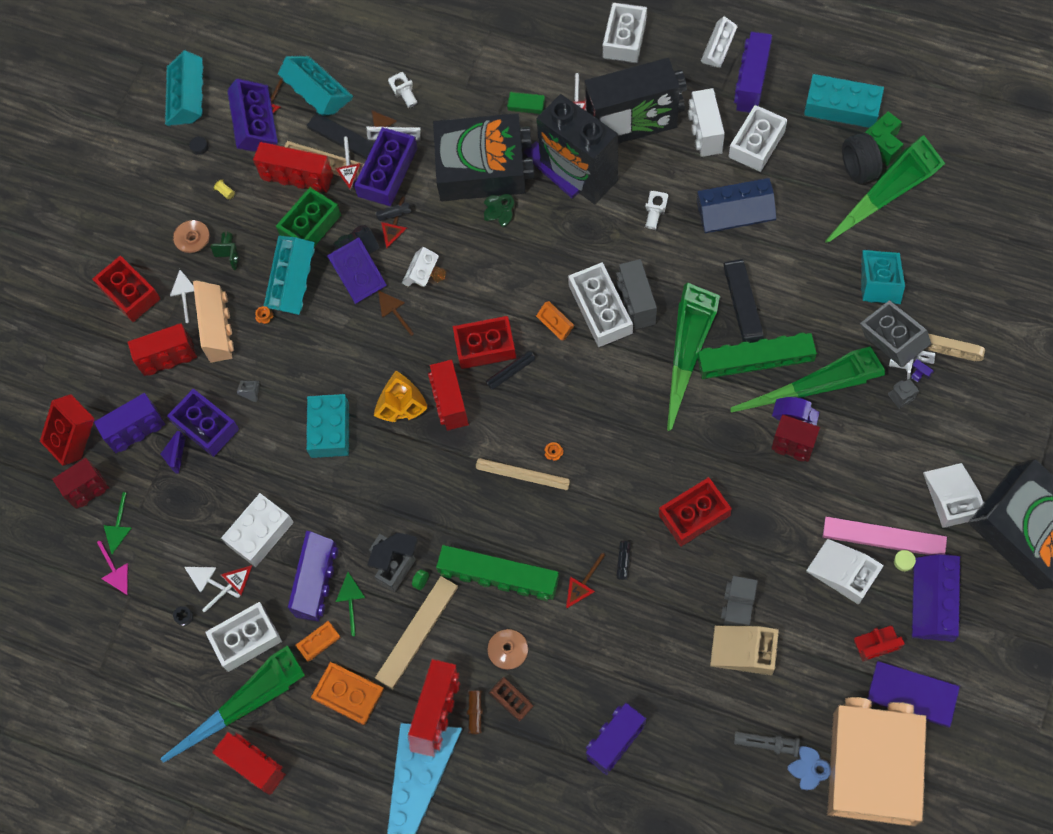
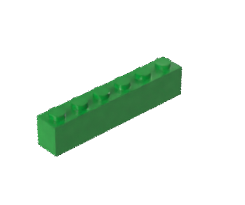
[698,333,817,379]
[436,545,559,601]

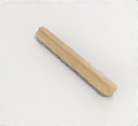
[476,458,570,490]

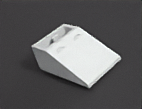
[923,463,983,528]
[806,539,884,605]

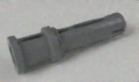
[734,731,800,757]

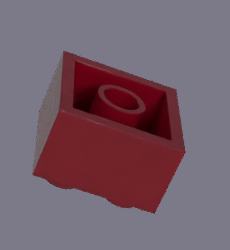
[771,414,820,462]
[53,458,109,509]

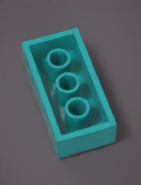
[804,74,884,128]

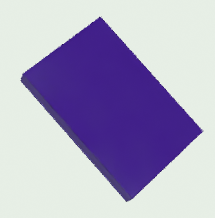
[327,237,387,304]

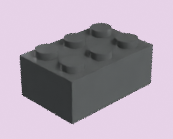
[616,259,657,330]
[860,300,932,367]

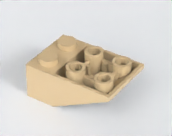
[710,626,779,675]

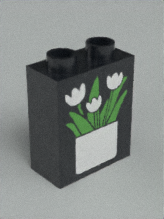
[584,57,687,144]

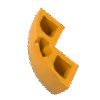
[374,370,427,422]

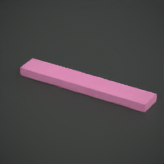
[822,517,947,556]

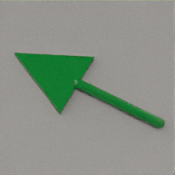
[103,492,132,554]
[336,572,365,637]

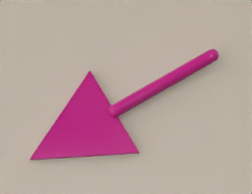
[97,541,128,595]

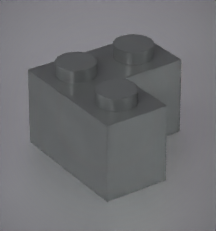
[369,534,416,593]
[721,576,757,626]

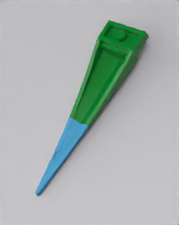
[160,645,305,762]

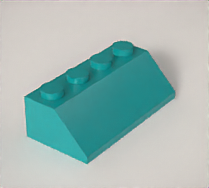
[165,50,203,126]
[278,56,354,115]
[264,236,315,315]

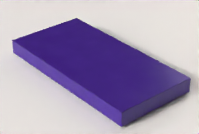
[867,661,960,727]

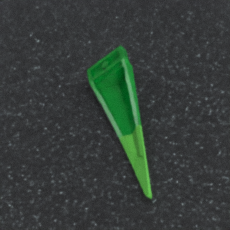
[825,135,945,242]
[667,283,720,431]
[731,346,885,412]

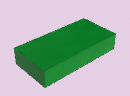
[507,92,545,114]

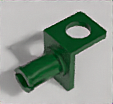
[210,232,239,270]

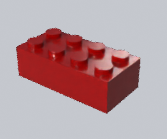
[253,142,334,193]
[408,659,460,757]

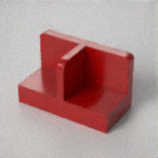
[854,626,905,662]

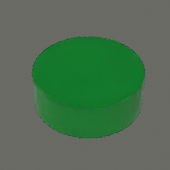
[412,569,429,590]

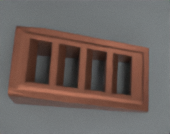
[489,677,533,721]

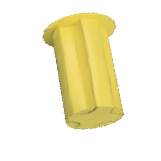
[214,179,235,200]

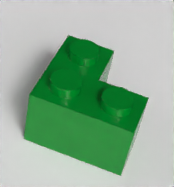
[865,111,904,166]

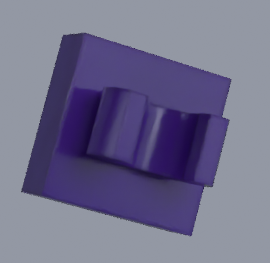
[911,359,933,382]

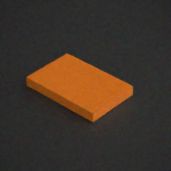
[311,662,384,726]

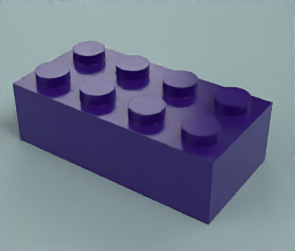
[734,32,772,113]
[354,127,418,207]

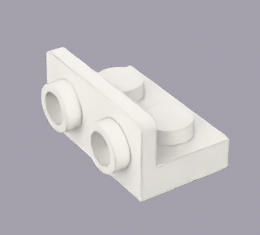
[402,247,438,287]

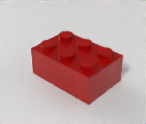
[93,255,161,322]
[452,316,516,369]
[128,323,197,376]
[428,360,469,431]
[40,394,95,466]
[659,477,732,547]
[212,732,285,795]

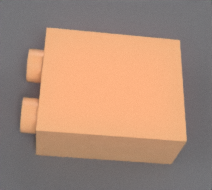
[828,697,926,826]

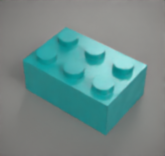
[307,394,349,458]

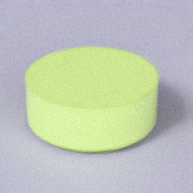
[894,550,916,572]

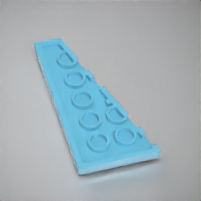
[387,723,463,834]

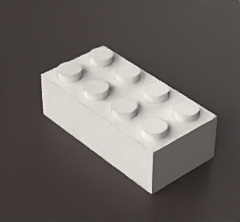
[568,262,633,347]

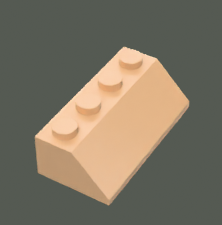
[193,281,234,363]

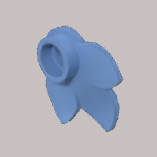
[788,747,831,790]

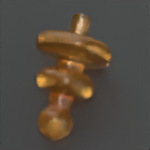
[430,266,446,282]

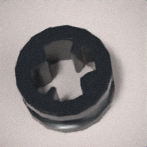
[173,606,193,626]

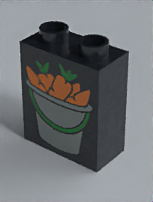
[536,94,618,205]
[433,113,534,202]
[967,459,1053,590]

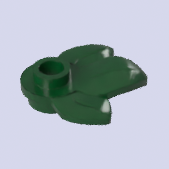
[484,194,515,228]

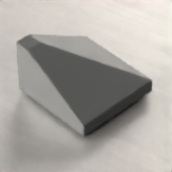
[237,381,259,402]

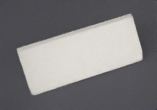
[701,17,737,68]
[367,127,421,141]

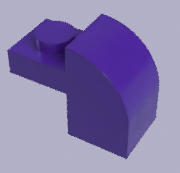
[772,397,820,425]

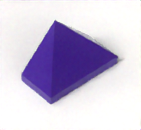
[160,431,186,474]

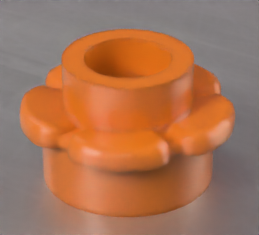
[255,306,273,324]
[545,442,563,461]

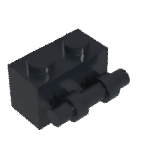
[333,225,380,254]

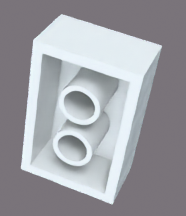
[603,3,647,63]
[688,88,724,157]
[729,105,787,172]
[221,493,294,567]
[205,602,282,672]

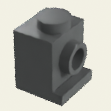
[888,379,919,409]

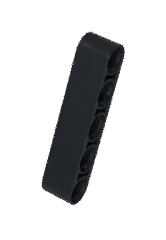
[724,259,763,343]

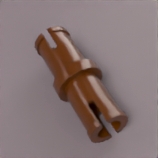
[467,691,483,734]

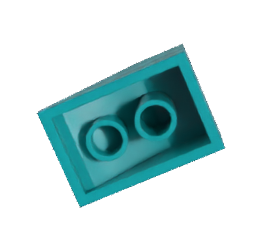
[861,250,905,304]

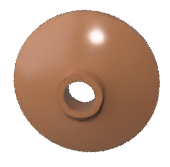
[173,220,209,253]
[488,629,528,670]

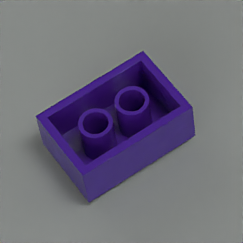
[167,388,239,457]
[94,393,166,453]
[586,703,646,775]

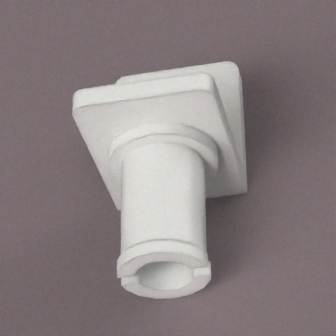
[388,72,417,108]
[645,191,668,230]
[889,351,935,380]

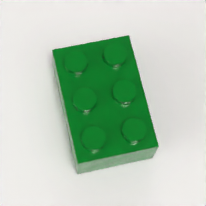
[276,187,341,247]

